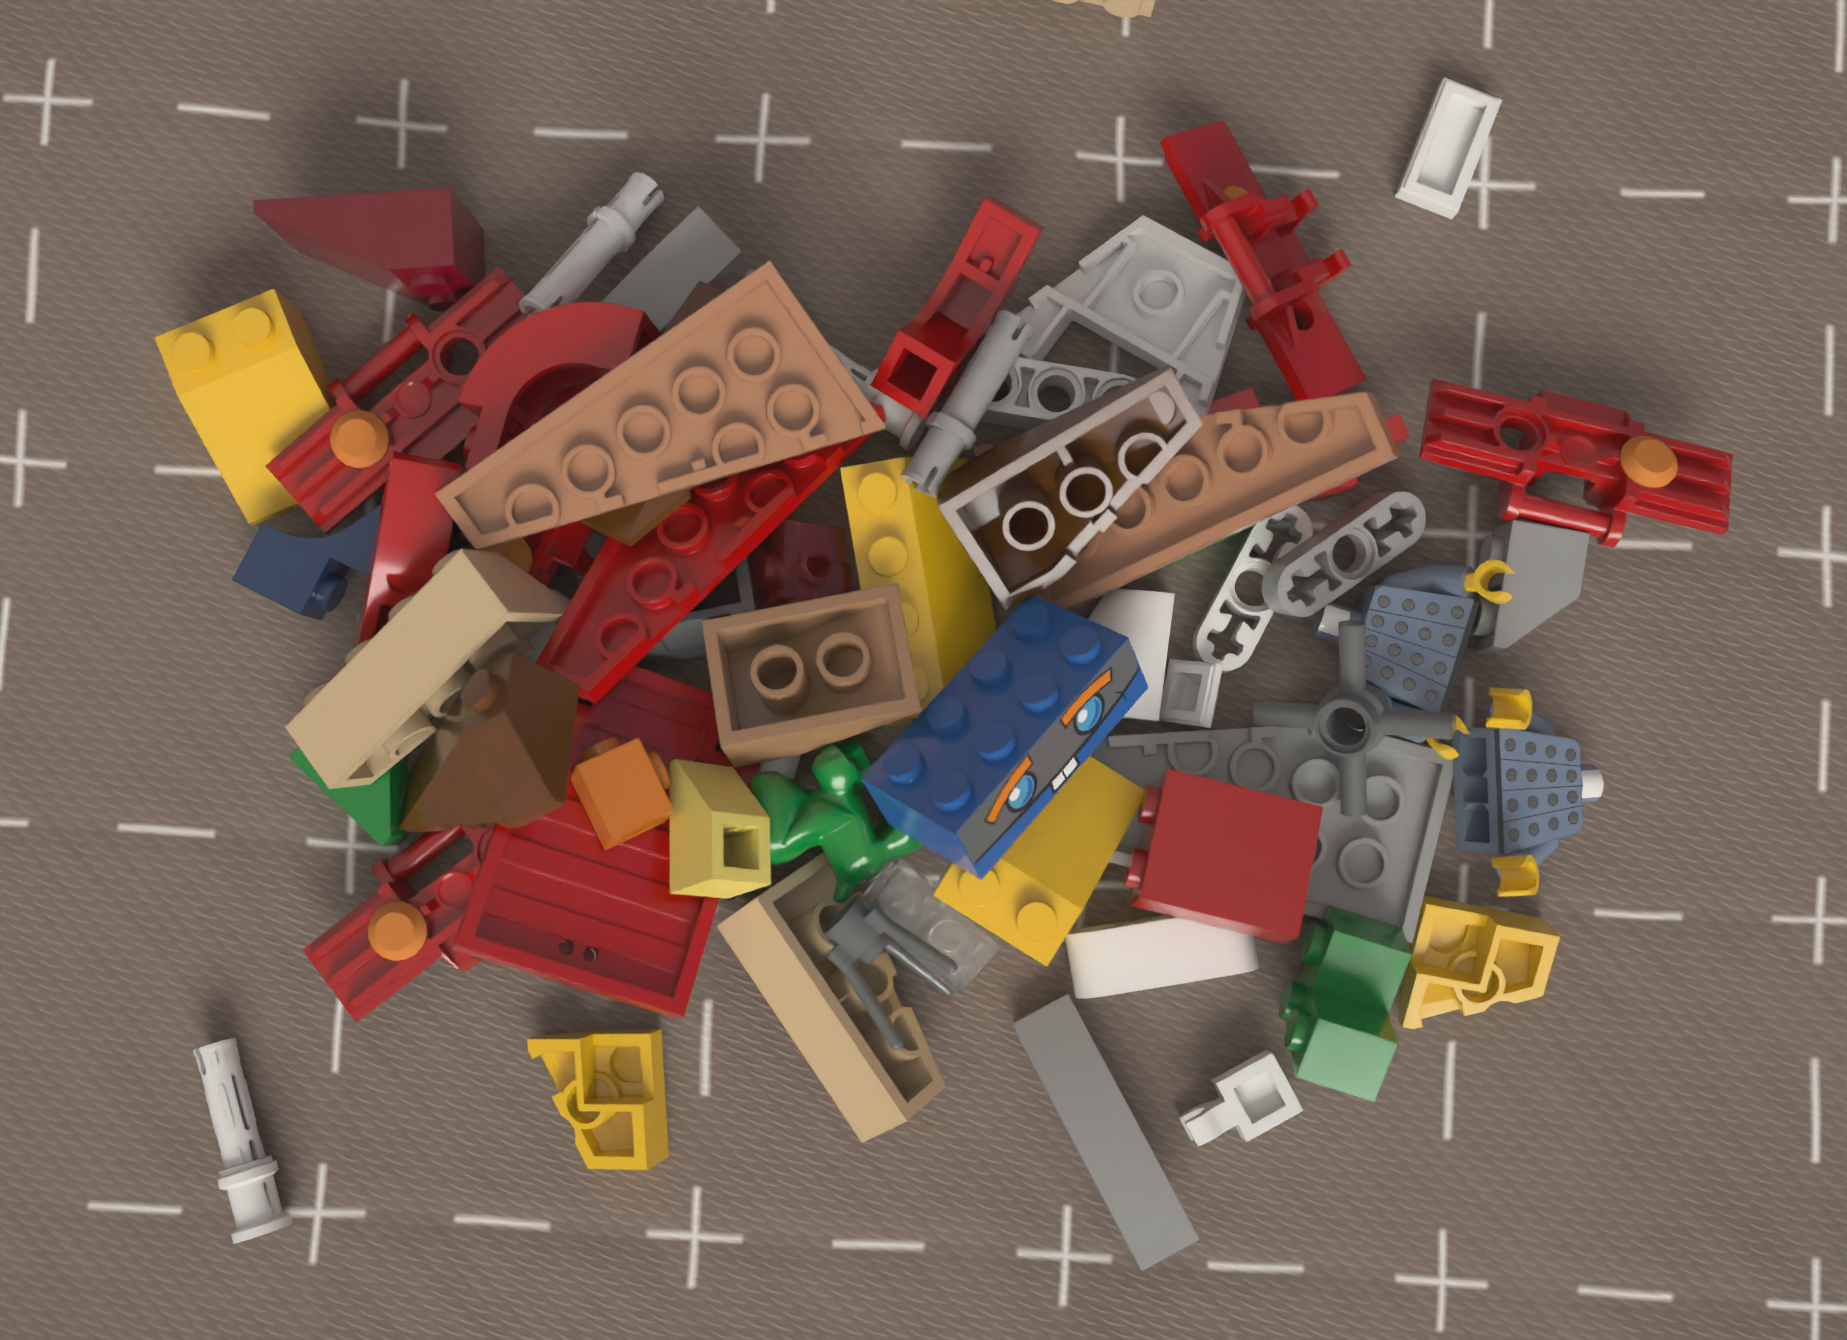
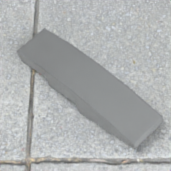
[602,206,744,338]
[1012,994,1200,1271]

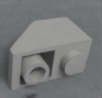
[1471,520,1590,654]

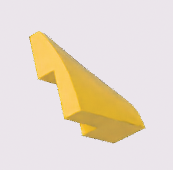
[1398,896,1560,1029]
[527,1029,669,1170]

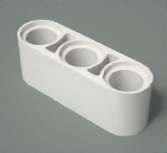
[981,357,1136,430]
[1065,914,1259,999]

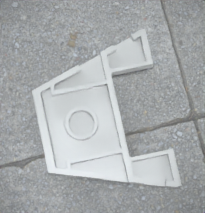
[986,215,1246,416]

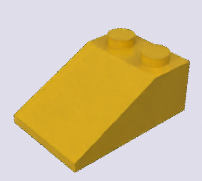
[154,289,337,526]
[933,756,1144,967]

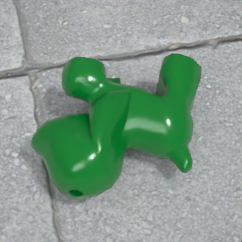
[750,736,924,903]

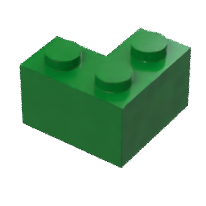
[1279,904,1412,1102]

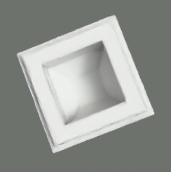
[1159,659,1223,728]

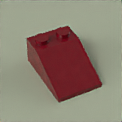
[253,187,486,312]

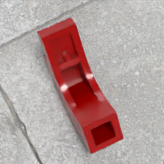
[870,195,1045,419]
[458,302,660,472]

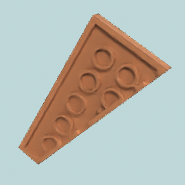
[435,260,886,550]
[972,392,1401,611]

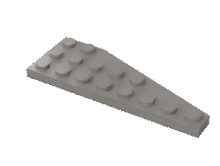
[1090,726,1454,943]

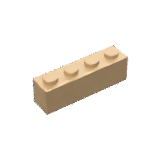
[285,549,569,789]
[716,852,946,1143]

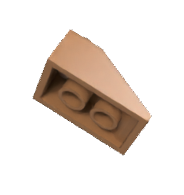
[702,583,922,768]

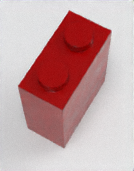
[1124,769,1323,944]

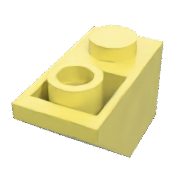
[670,759,771,899]

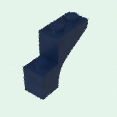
[232,505,460,621]

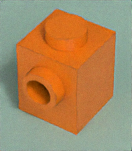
[571,737,674,850]

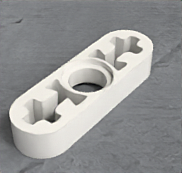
[1192,505,1313,673]

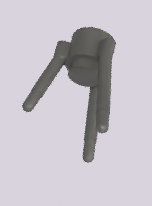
[823,895,958,1050]

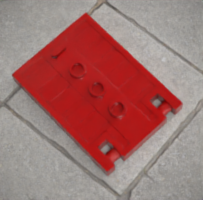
[451,666,760,1019]

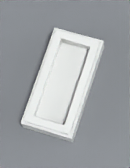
[1394,77,1502,219]

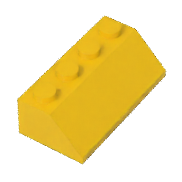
[840,457,997,726]

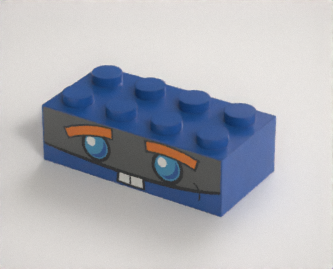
[861,595,1149,880]

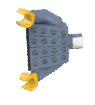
[1312,560,1516,760]
[1452,687,1604,897]

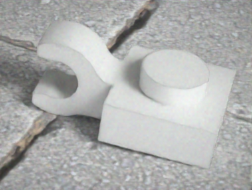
[1178,1049,1304,1147]

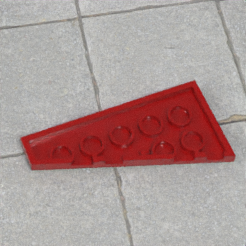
[535,402,886,703]

